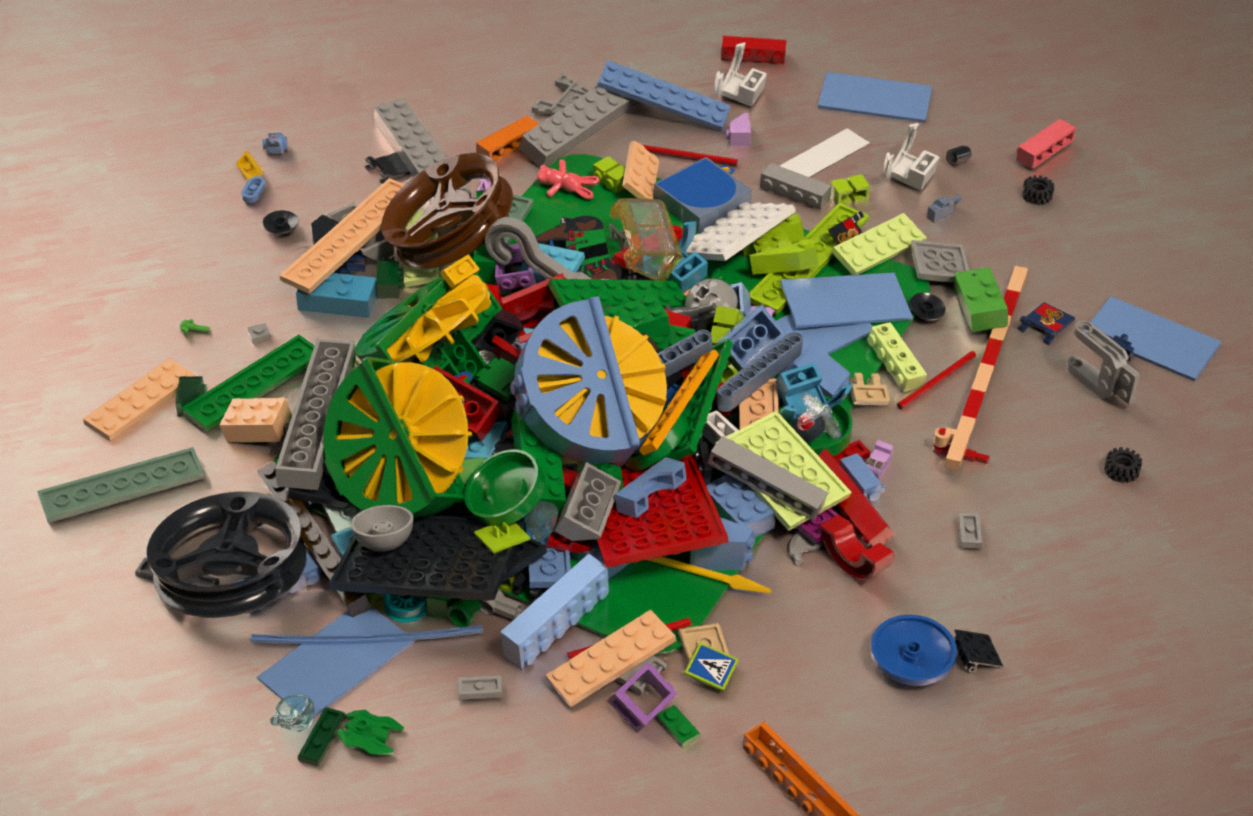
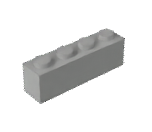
[760,163,831,210]

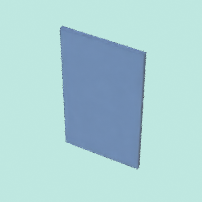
[818,72,932,123]
[780,273,913,328]
[1083,296,1222,381]
[776,314,873,377]
[257,606,414,722]

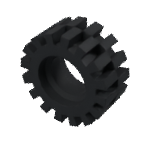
[1022,175,1055,205]
[1104,447,1142,483]

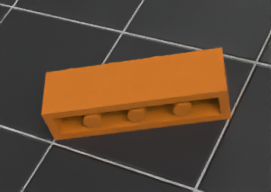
[476,116,539,162]

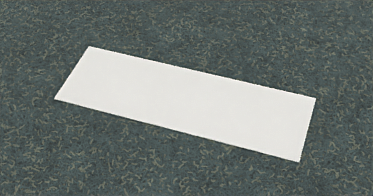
[780,128,869,177]

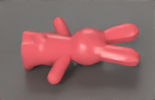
[537,160,600,200]

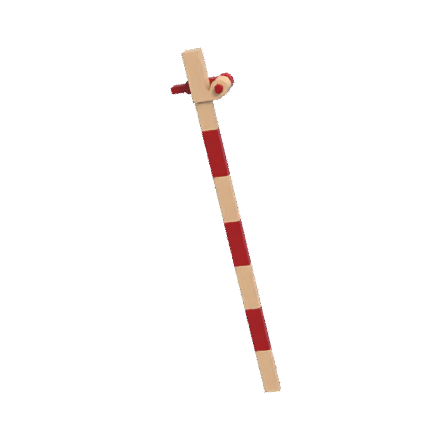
[933,266,1028,471]

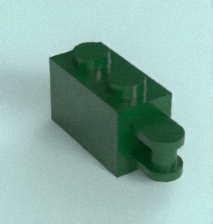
[376,257,403,299]

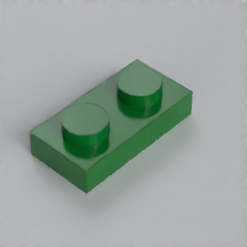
[657,705,700,748]

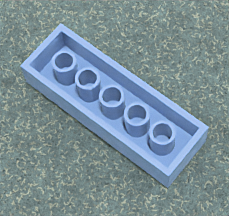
[501,554,609,670]

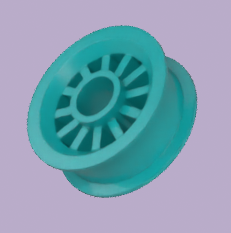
[383,594,427,623]

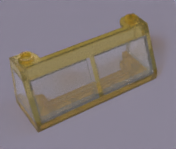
[610,198,683,281]

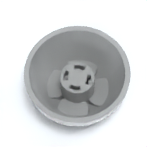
[685,279,738,315]
[351,505,413,552]

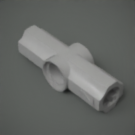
[460,590,523,620]

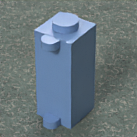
[840,454,886,501]

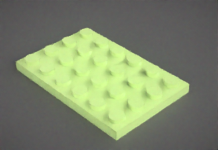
[715,411,851,531]

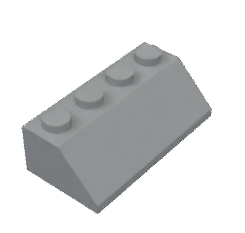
[325,202,394,261]
[554,462,621,541]

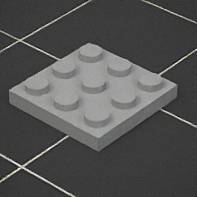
[910,240,969,283]

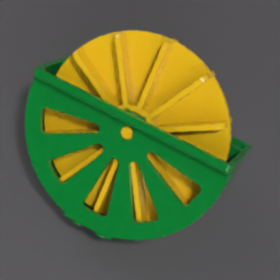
[355,272,502,378]
[323,356,472,518]

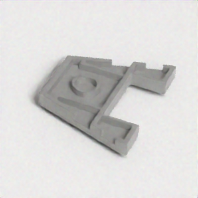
[532,73,590,115]

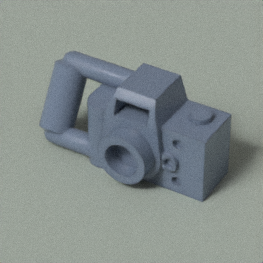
[927,195,962,223]

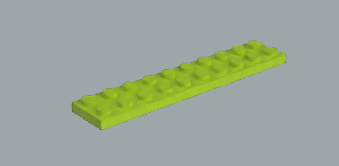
[749,203,869,315]

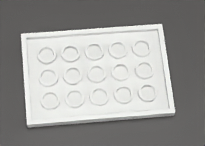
[685,202,796,261]

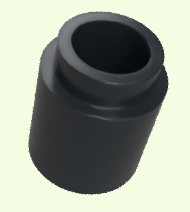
[946,145,972,166]

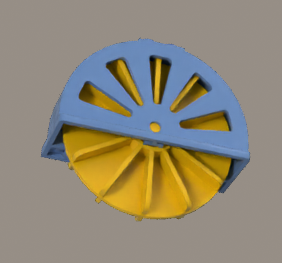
[511,296,667,467]

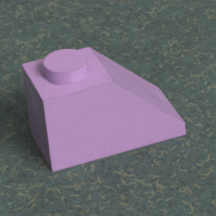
[726,112,751,146]

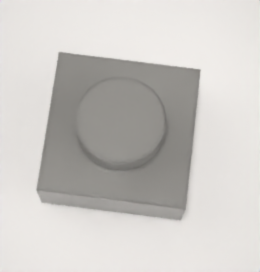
[248,323,271,344]

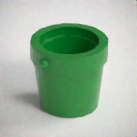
[447,599,481,628]

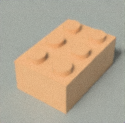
[220,398,292,442]

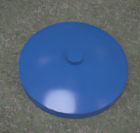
[870,614,957,686]

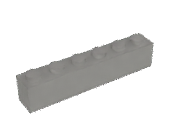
[708,436,828,521]

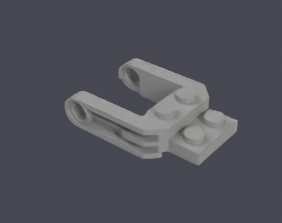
[1067,321,1141,405]

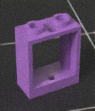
[495,244,536,290]
[607,662,678,733]

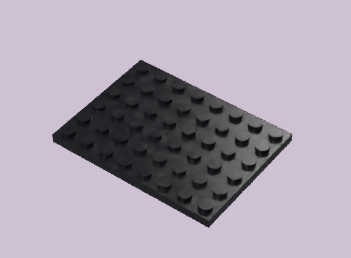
[329,515,524,601]

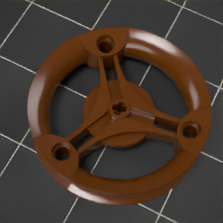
[381,153,513,269]

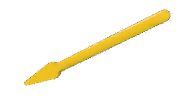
[646,556,771,593]

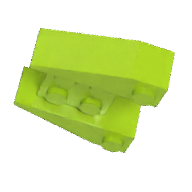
[743,213,818,275]

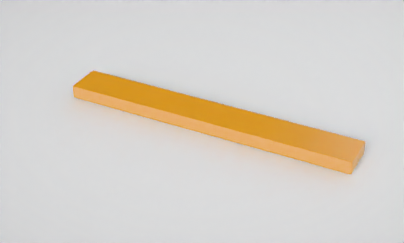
[639,350,719,456]

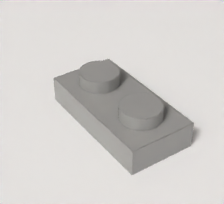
[958,513,982,548]
[458,675,502,700]

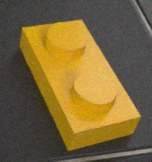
[236,151,264,180]
[440,254,480,288]

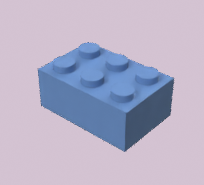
[715,305,786,372]
[708,478,775,538]

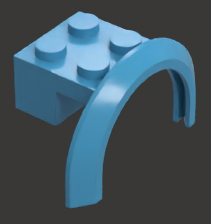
[642,221,708,293]
[775,362,853,421]

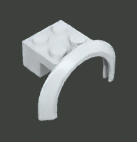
[715,43,767,107]
[884,123,939,191]

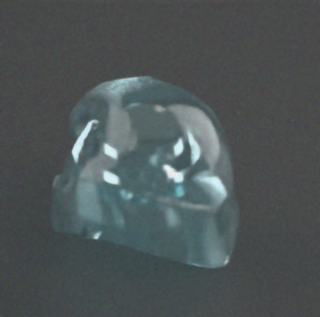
[524,501,558,542]
[270,694,315,732]

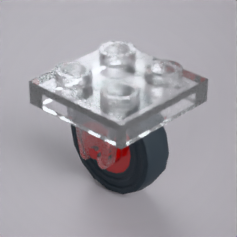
[790,393,842,442]

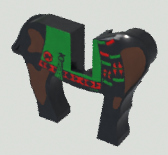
[535,216,622,280]

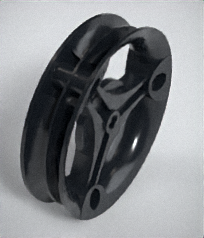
[146,491,307,618]

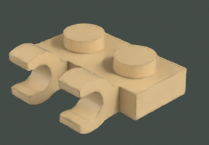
[850,373,890,405]

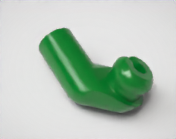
[710,267,727,283]

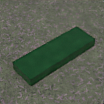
[297,707,346,767]

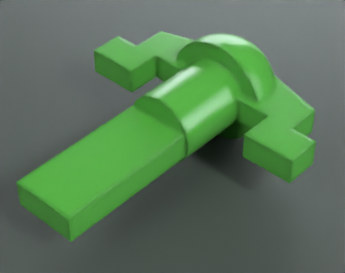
[179,319,210,334]

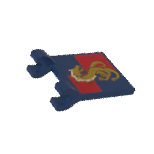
[1018,302,1075,345]

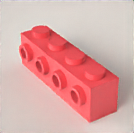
[1016,119,1076,169]

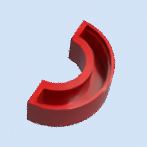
[486,284,554,329]
[820,514,894,581]

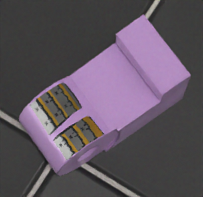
[866,440,894,479]

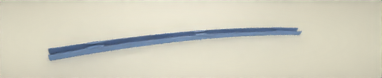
[250,625,483,644]

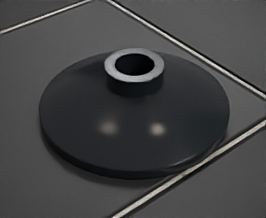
[263,210,298,234]
[910,293,946,321]

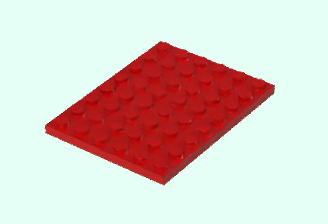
[596,455,728,568]

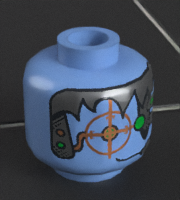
[263,133,287,155]

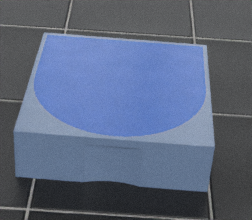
[653,157,752,234]

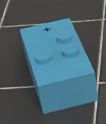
[296,273,377,318]

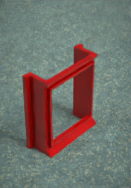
[501,273,565,344]

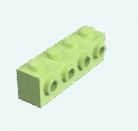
[867,322,927,392]

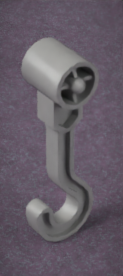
[485,217,608,280]

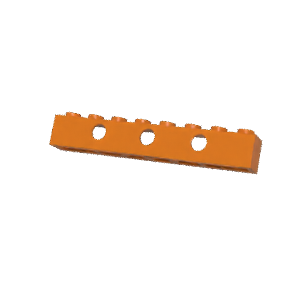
[743,721,860,816]

